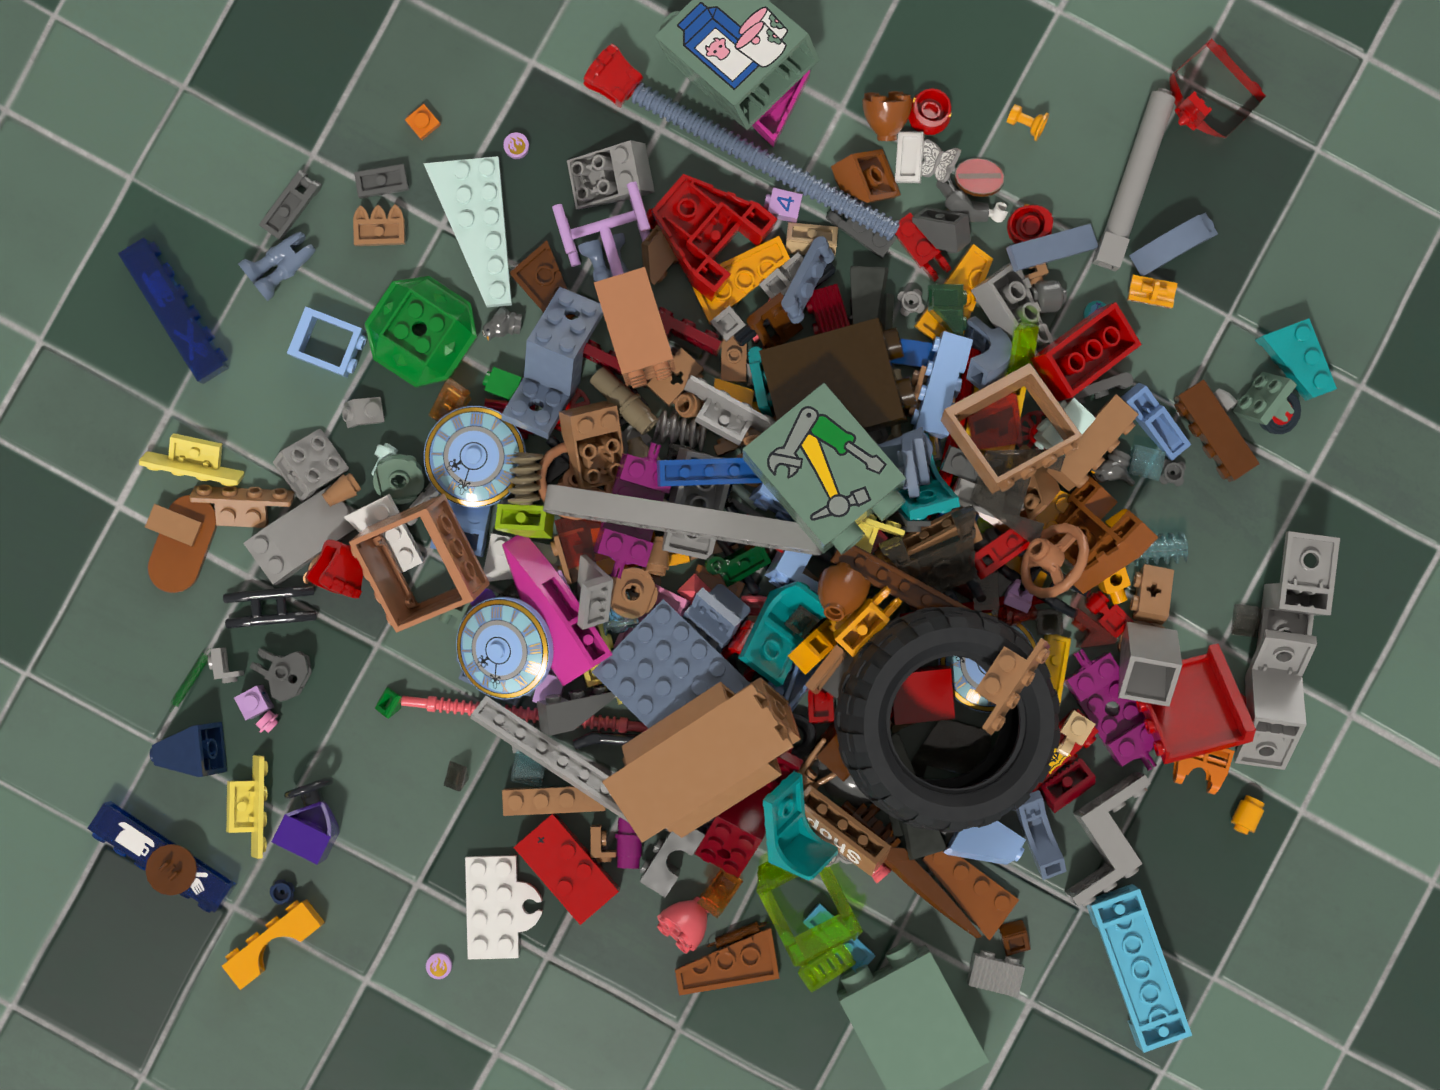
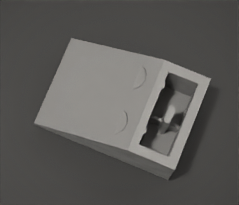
[567,140,655,209]

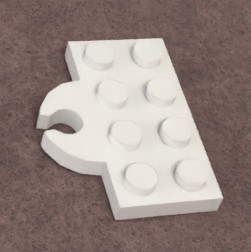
[465,855,543,959]

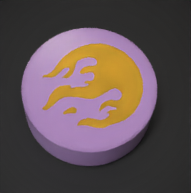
[504,132,529,159]
[426,952,452,979]

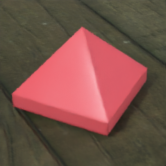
[677,574,711,605]
[741,594,767,616]

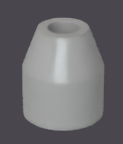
[1213,388,1238,413]

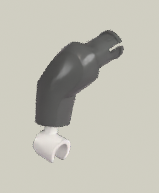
[936,177,1008,222]

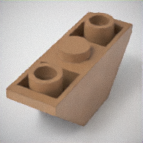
[641,224,678,285]
[1011,445,1060,520]

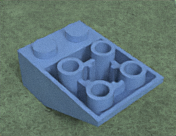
[430,500,492,557]

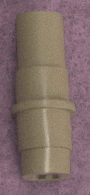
[590,366,659,435]

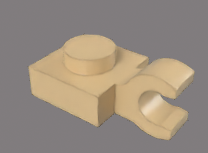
[1056,710,1096,757]

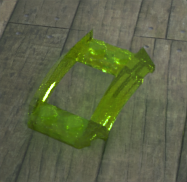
[756,861,863,967]

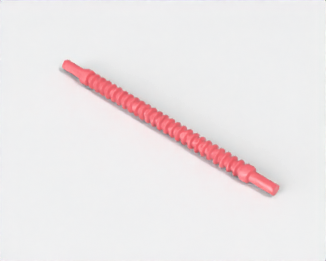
[401,696,648,733]

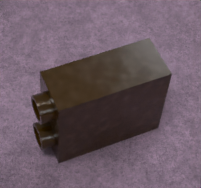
[759,318,917,433]

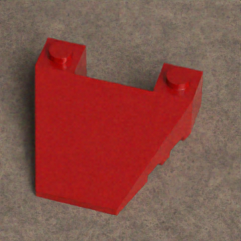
[651,174,778,302]

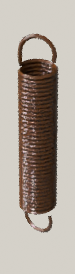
[707,921,768,948]

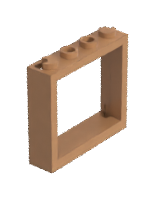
[941,363,1082,494]

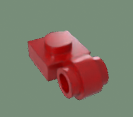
[1084,591,1134,639]

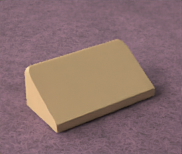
[786,222,838,256]

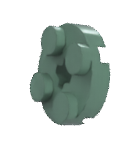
[373,454,425,504]

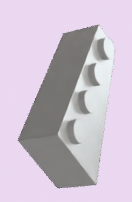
[971,262,1053,370]

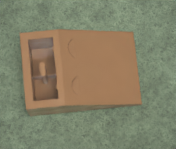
[559,401,624,490]

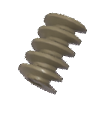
[507,452,543,505]

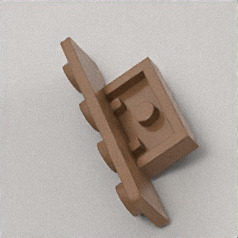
[189,484,295,528]
[975,638,1050,735]

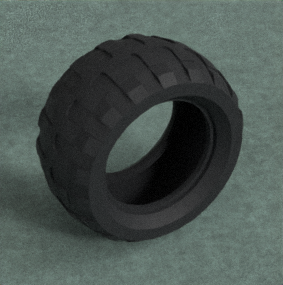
[834,607,1061,833]

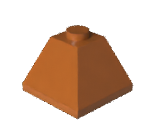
[831,149,901,203]

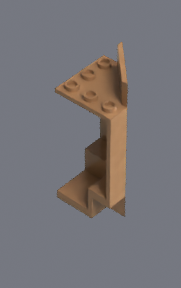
[602,678,801,843]

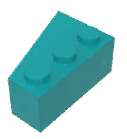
[1255,318,1337,401]

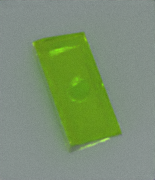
[1008,322,1039,375]

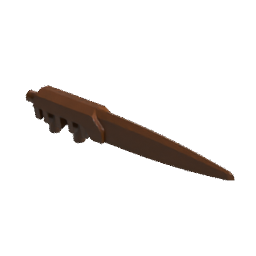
[841,800,982,938]

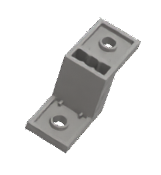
[1256,531,1340,666]
[1234,629,1317,770]
[1065,771,1151,907]

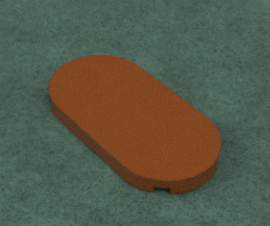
[148,495,217,593]

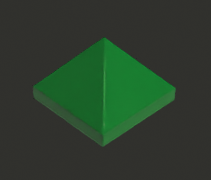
[375,687,401,719]

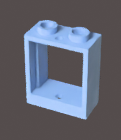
[287,306,367,378]

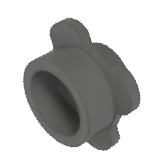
[1159,460,1186,486]

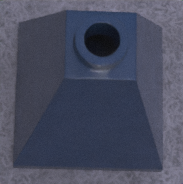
[150,722,227,777]

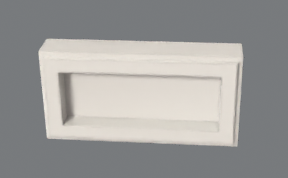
[895,132,924,183]

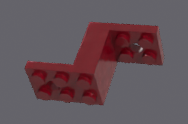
[583,307,722,388]
[694,752,803,878]

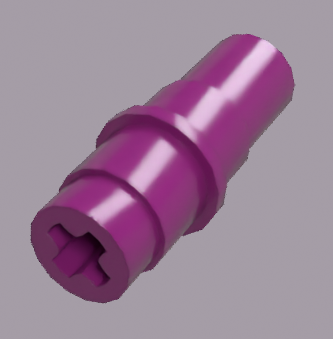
[615,817,642,869]

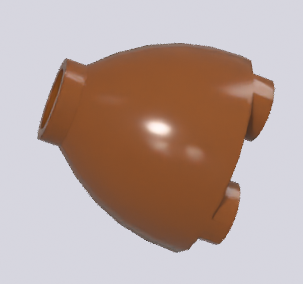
[862,91,912,141]
[818,562,871,621]

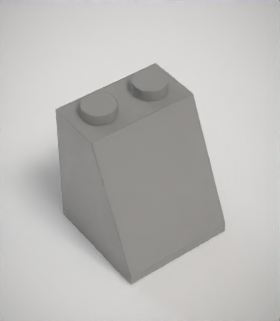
[1118,622,1182,707]

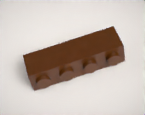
[1173,379,1260,482]

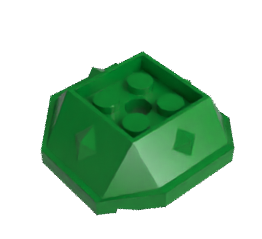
[365,276,478,388]

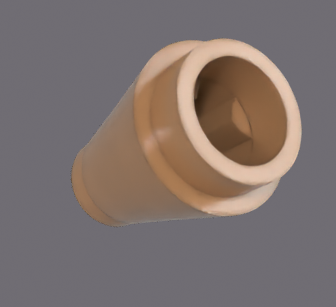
[675,393,705,418]
[322,473,361,507]
[645,537,669,576]

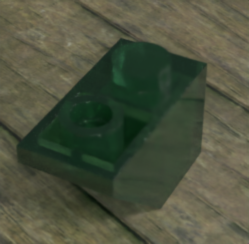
[928,284,967,336]

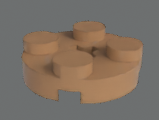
[611,567,658,618]

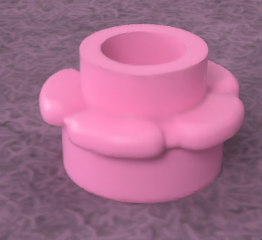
[255,710,279,733]

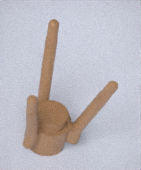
[797,738,836,791]

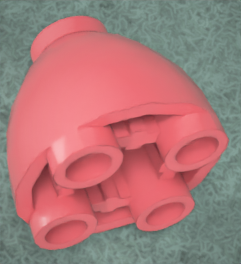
[657,896,711,954]

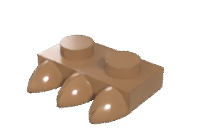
[353,204,406,246]

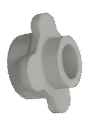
[897,289,925,316]

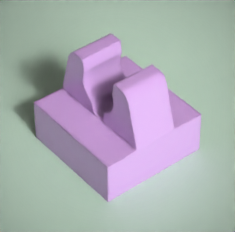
[1004,579,1033,613]

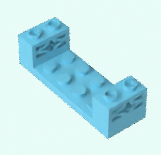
[1087,884,1192,1053]

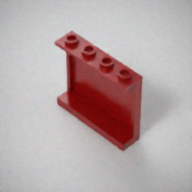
[1136,643,1256,765]

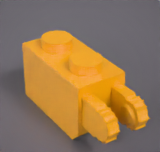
[833,586,902,657]

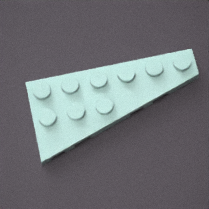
[423,156,512,308]

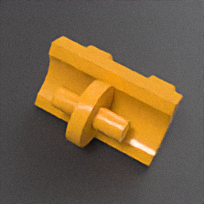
[1127,275,1178,309]

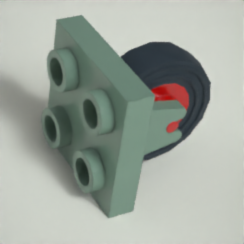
[1232,372,1301,434]

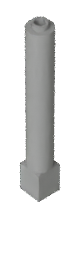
[1093,88,1176,272]

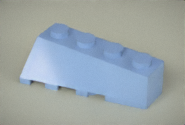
[910,331,973,439]

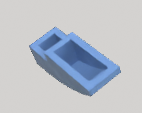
[1120,383,1191,460]

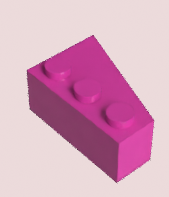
[752,70,811,148]

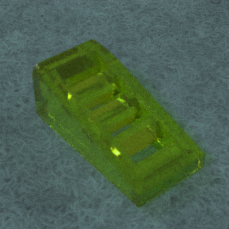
[798,942,856,992]

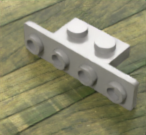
[684,375,776,446]

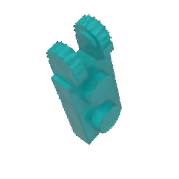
[748,346,774,417]

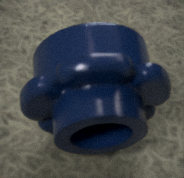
[270,879,295,905]

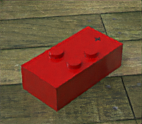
[1030,302,1142,402]
[513,813,620,925]

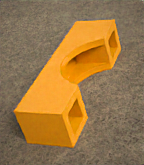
[788,600,866,675]
[222,899,325,990]

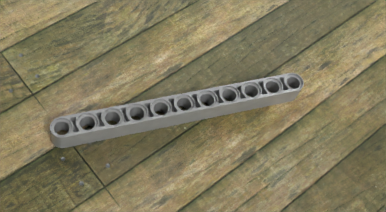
[543,485,822,555]

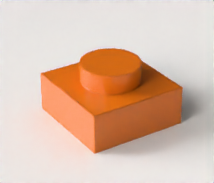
[405,104,441,140]

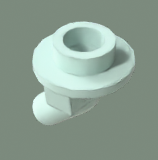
[371,443,398,476]

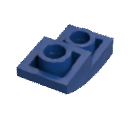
[892,339,935,368]

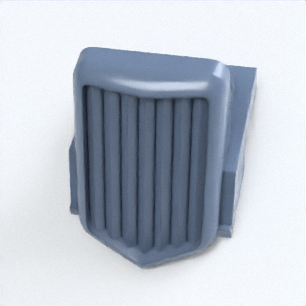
[877,427,933,498]
[682,584,750,653]

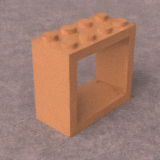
[594,267,676,388]
[349,494,490,633]

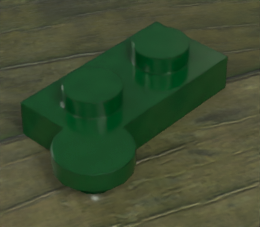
[705,545,771,587]

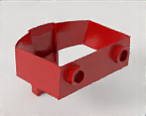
[1169,38,1266,138]

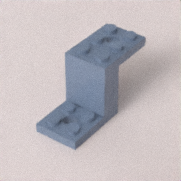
[501,287,603,439]

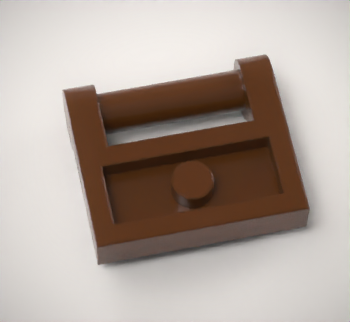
[747,292,803,350]

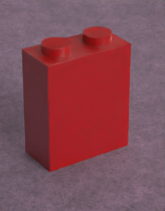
[890,665,955,725]

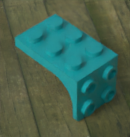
[899,432,960,520]
[738,581,826,686]
[763,771,838,880]

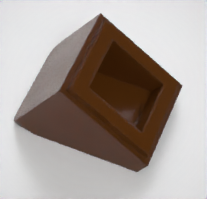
[999,920,1031,956]

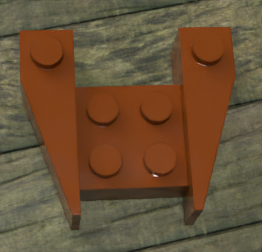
[1048,475,1159,594]

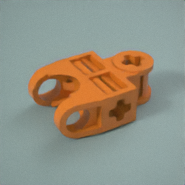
[1173,748,1235,795]

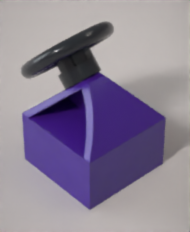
[271,777,340,865]

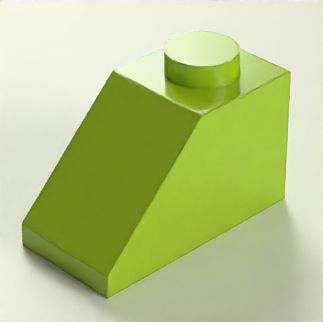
[495,504,555,539]

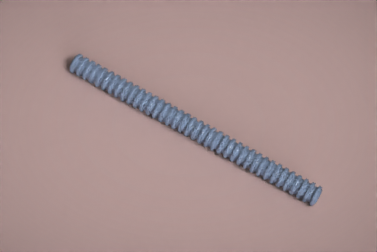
[632,83,900,241]

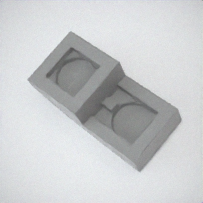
[759,252,804,299]

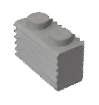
[966,950,1025,998]

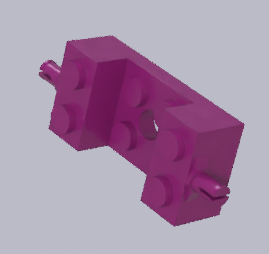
[593,443,671,579]
[1064,648,1157,771]

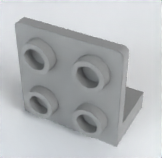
[273,429,349,503]
[576,554,613,630]

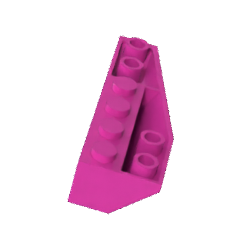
[502,535,612,686]

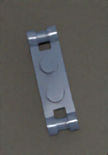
[781,236,835,324]

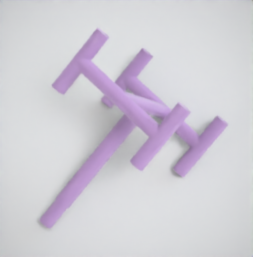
[552,181,651,276]

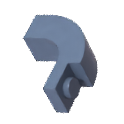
[1129,212,1218,276]
[964,316,1012,390]
[1016,790,1067,880]

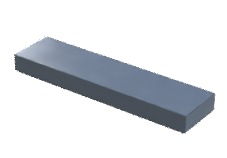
[1006,224,1099,272]

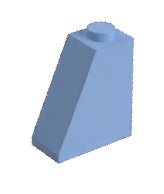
[943,821,1026,865]

